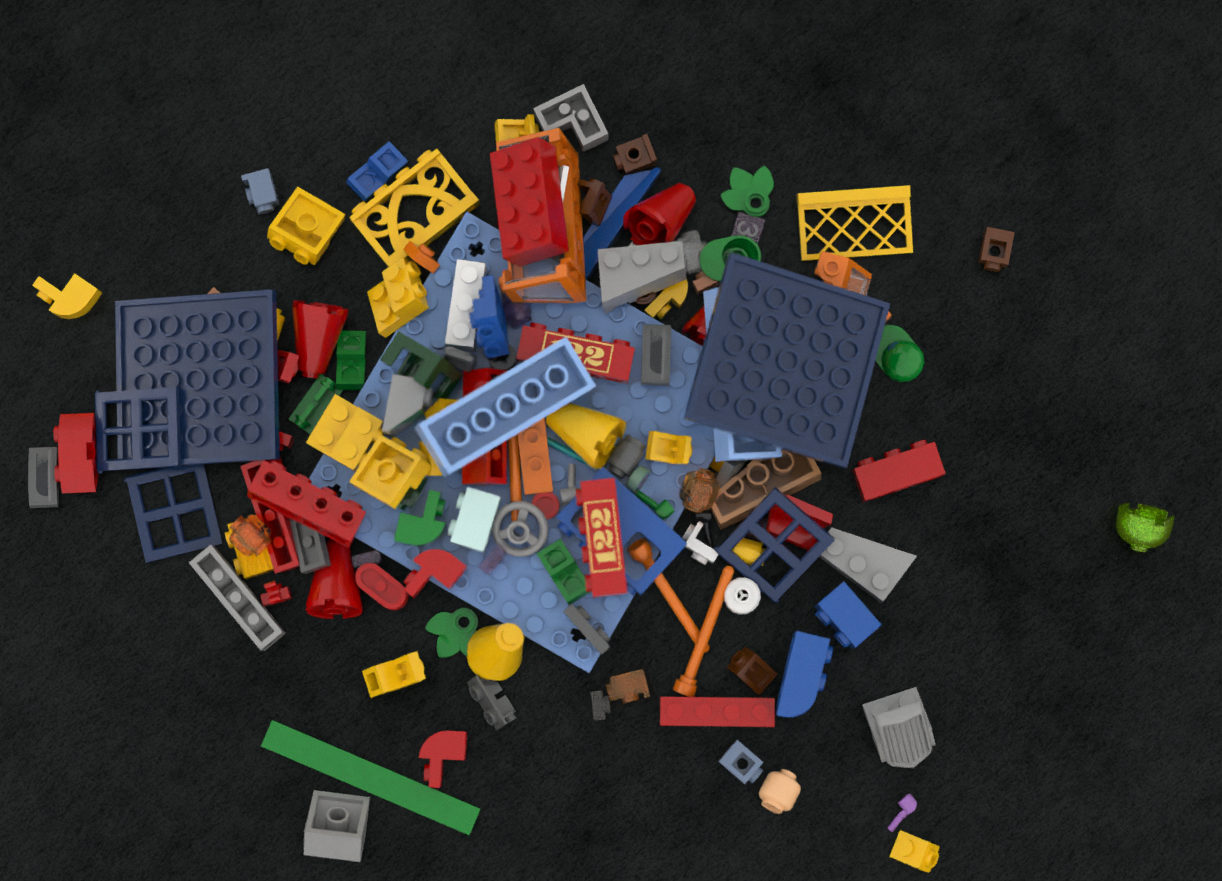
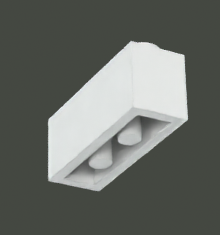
[445,259,487,352]

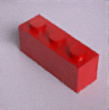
[852,439,946,502]

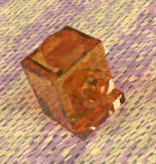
[606,669,650,704]

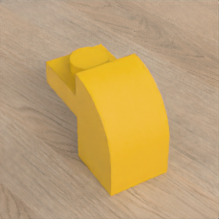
[33,274,102,319]
[644,279,688,320]
[362,652,426,698]

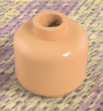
[759,769,801,814]

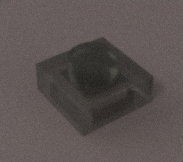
[591,691,611,721]

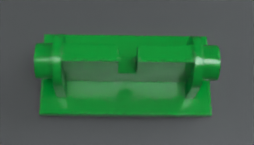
[289,374,343,435]

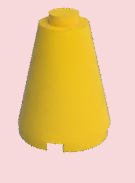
[546,402,626,470]
[467,623,524,681]

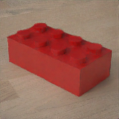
[490,137,569,267]

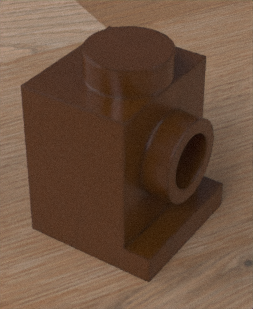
[612,134,657,175]
[978,227,1015,272]

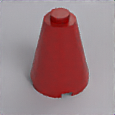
[623,183,696,246]
[292,300,349,378]
[306,539,362,619]

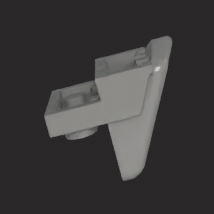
[862,687,936,768]

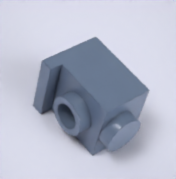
[241,168,279,214]
[718,740,763,784]

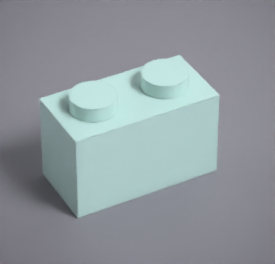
[447,487,501,553]

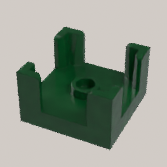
[380,331,463,400]

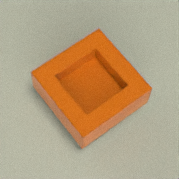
[403,241,440,273]

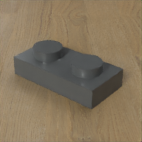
[289,519,331,574]
[563,604,610,655]

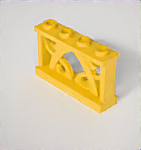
[349,149,480,267]

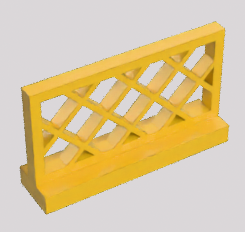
[796,186,913,260]

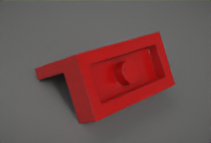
[766,494,833,550]

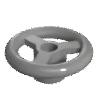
[492,501,548,557]

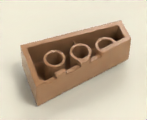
[707,449,821,530]

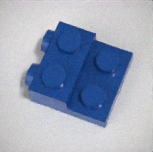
[469,275,509,359]

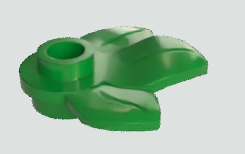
[721,166,774,217]
[425,608,478,658]

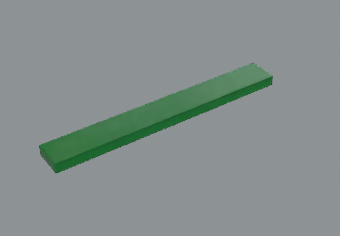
[261,720,481,835]

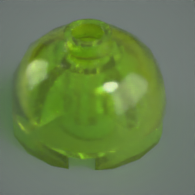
[1116,503,1175,552]

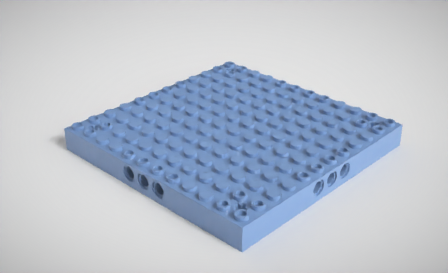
[309,211,715,674]

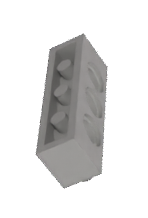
[189,545,286,651]

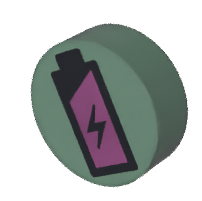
[626,465,650,494]

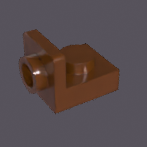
[577,179,613,226]
[727,647,777,695]

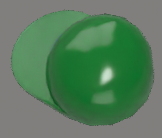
[699,236,761,281]
[875,325,924,382]

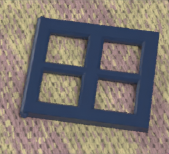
[95,387,181,474]
[124,464,223,563]
[715,487,835,603]

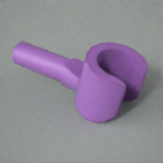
[887,794,917,832]

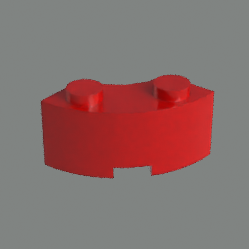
[54,413,99,493]

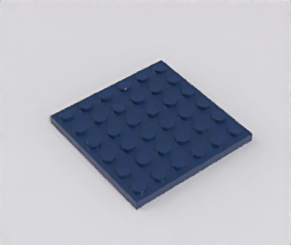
[683,252,890,468]
[115,289,280,465]

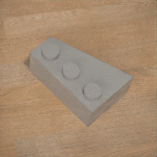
[598,241,687,314]
[819,528,917,603]

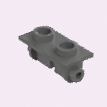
[467,675,517,731]

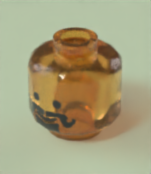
[679,468,720,513]
[229,515,272,557]

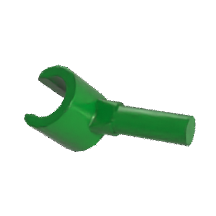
[636,490,675,519]

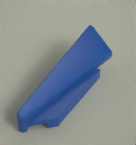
[583,167,661,281]

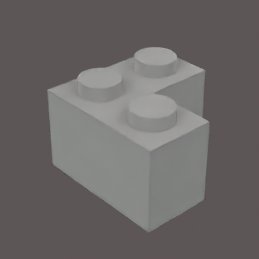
[533,84,608,152]

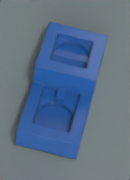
[346,141,408,202]

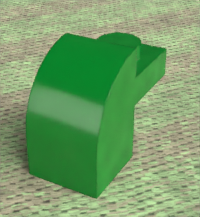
[394,490,447,547]

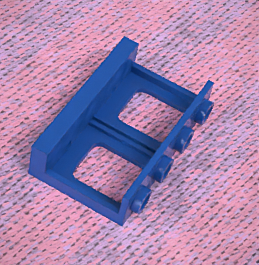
[556,467,687,596]

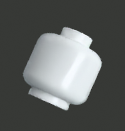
[724,577,761,615]

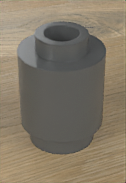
[606,434,646,479]

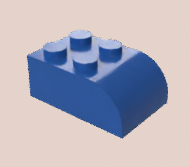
[775,631,833,717]

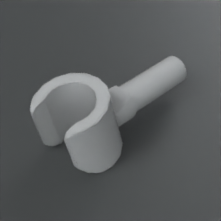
[560,464,576,505]

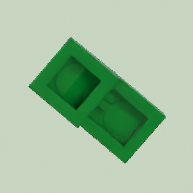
[336,331,366,390]
[537,538,590,605]

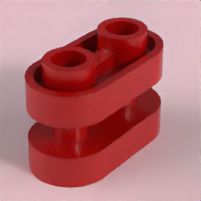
[355,563,408,611]

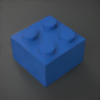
[814,582,881,649]

